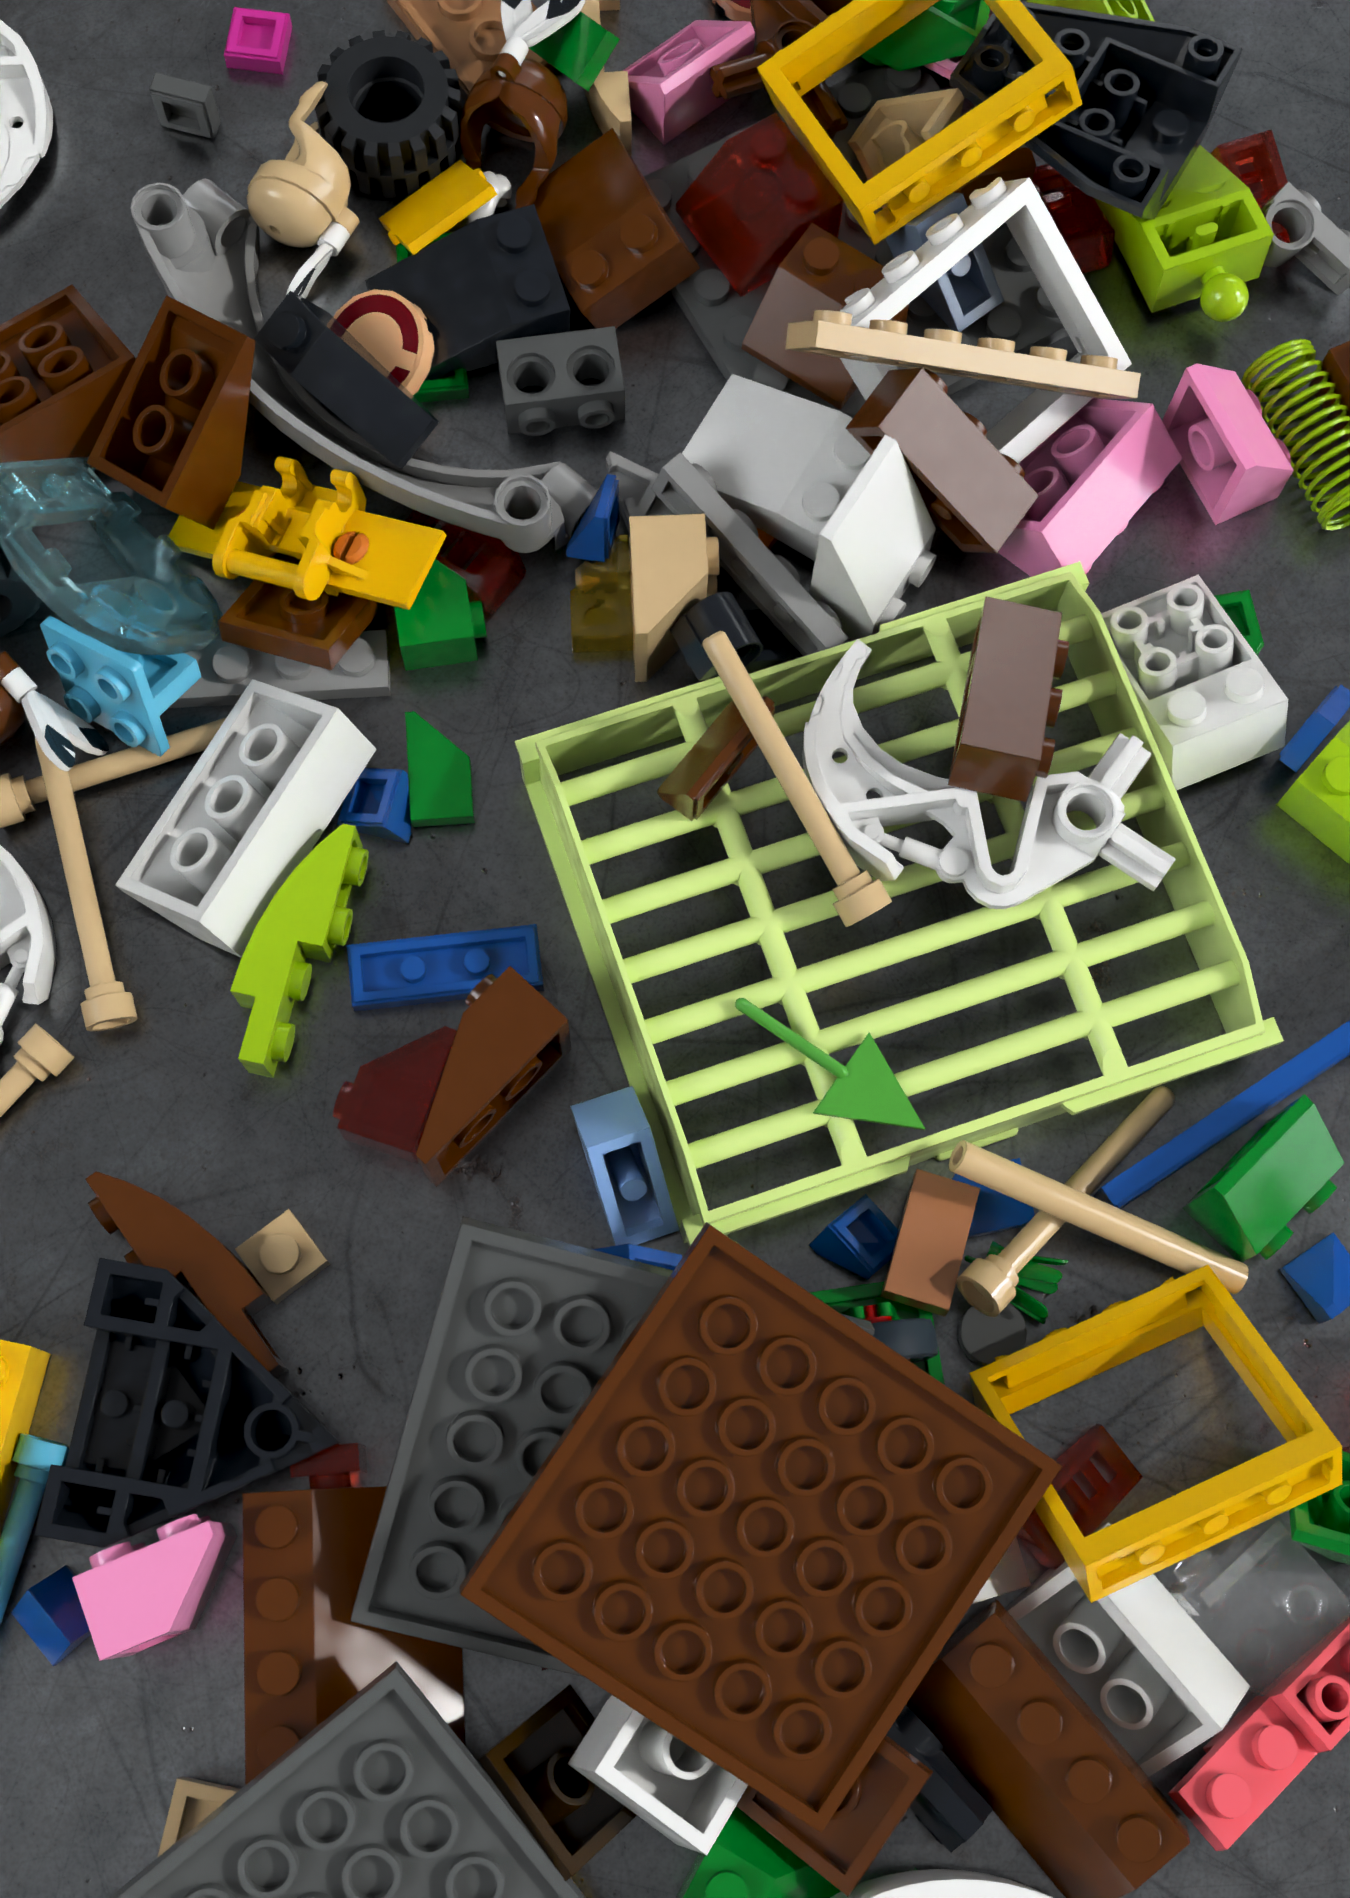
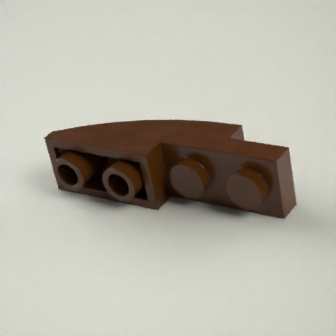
[85,1171,289,1379]

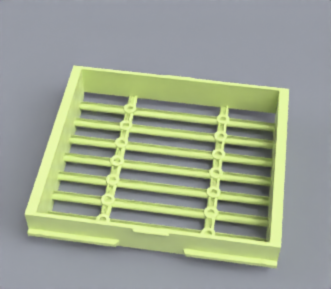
[515,561,1284,1246]

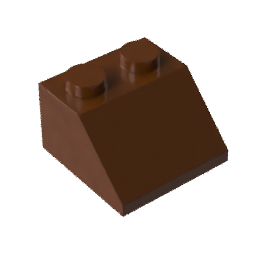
[741,223,909,410]

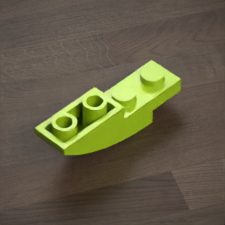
[230,823,369,1078]

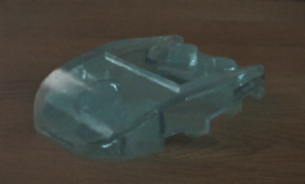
[0,457,223,655]

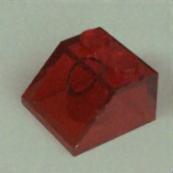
[676,112,844,297]

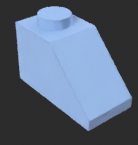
[570,1086,679,1246]

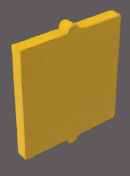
[378,160,498,255]

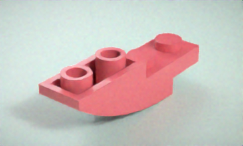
[1168,1615,1350,1851]

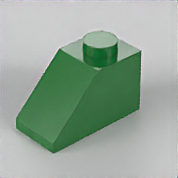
[394,559,487,671]

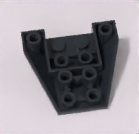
[949,1,1242,219]

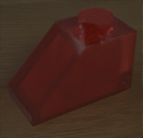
[333,1026,457,1164]

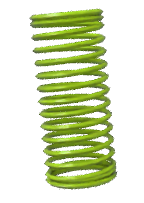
[1241,338,1350,531]

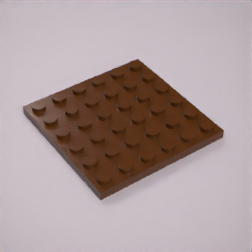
[459,1222,1062,1833]

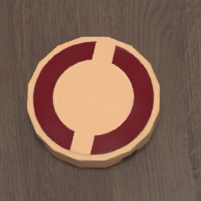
[334,289,434,395]

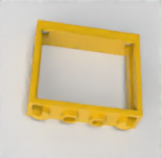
[757,0,1082,245]
[969,1265,1342,1603]

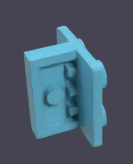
[40,612,202,757]

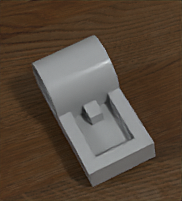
[1261,181,1350,295]

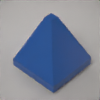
[566,474,620,562]
[337,768,411,843]
[809,1194,898,1279]
[1279,1232,1350,1324]

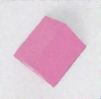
[623,20,755,145]

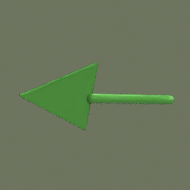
[735,998,925,1130]

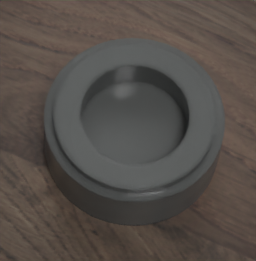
[958,1303,1027,1366]

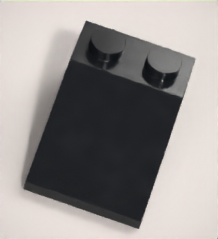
[365,204,571,381]

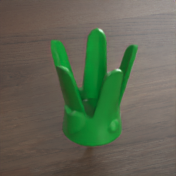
[964,1241,1069,1324]

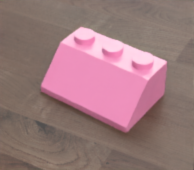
[998,398,1182,577]

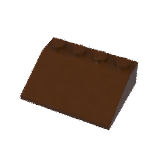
[0,284,136,507]
[242,1486,466,1785]

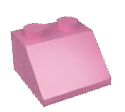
[1162,363,1294,525]

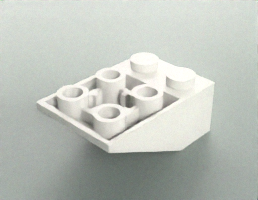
[1101,574,1288,791]

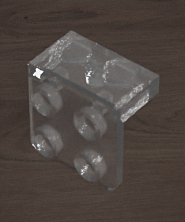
[1167,1510,1350,1696]

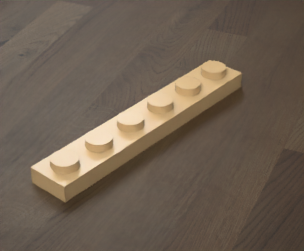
[785,310,1141,399]

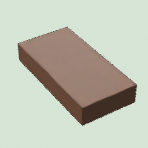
[881,1169,980,1317]

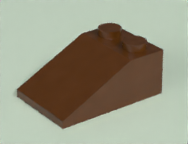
[532,128,700,329]
[86,295,255,530]
[416,966,571,1187]

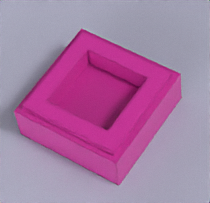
[224,7,293,75]

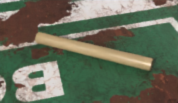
[949,1140,1248,1294]

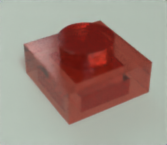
[290,1443,367,1489]

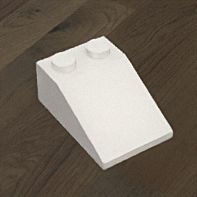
[682,374,871,561]
[809,434,937,641]
[568,1695,748,1855]

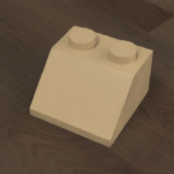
[629,514,719,682]

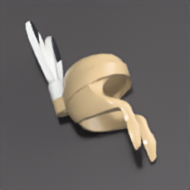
[247,81,360,299]

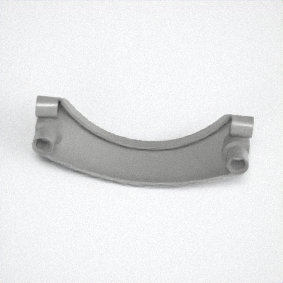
[130,178,598,553]

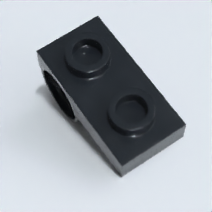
[670,592,797,681]

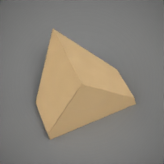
[848,88,964,209]

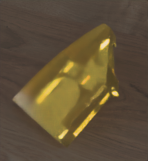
[570,535,633,653]

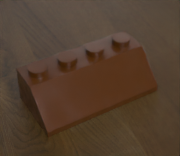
[906,1599,1190,1898]

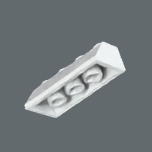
[115,679,377,957]

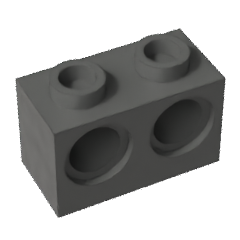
[496,326,625,436]

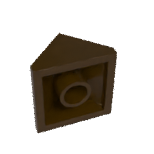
[478,1685,637,1881]

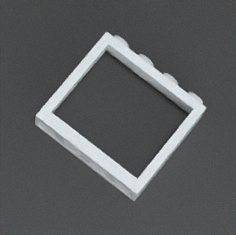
[840,177,1132,464]

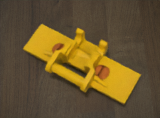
[165,456,447,610]

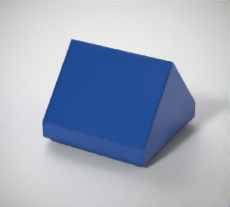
[11,1565,91,1666]

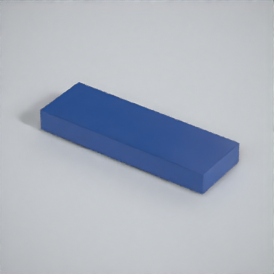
[347,924,544,1012]

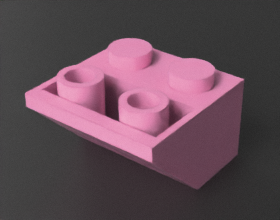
[72,1514,237,1661]

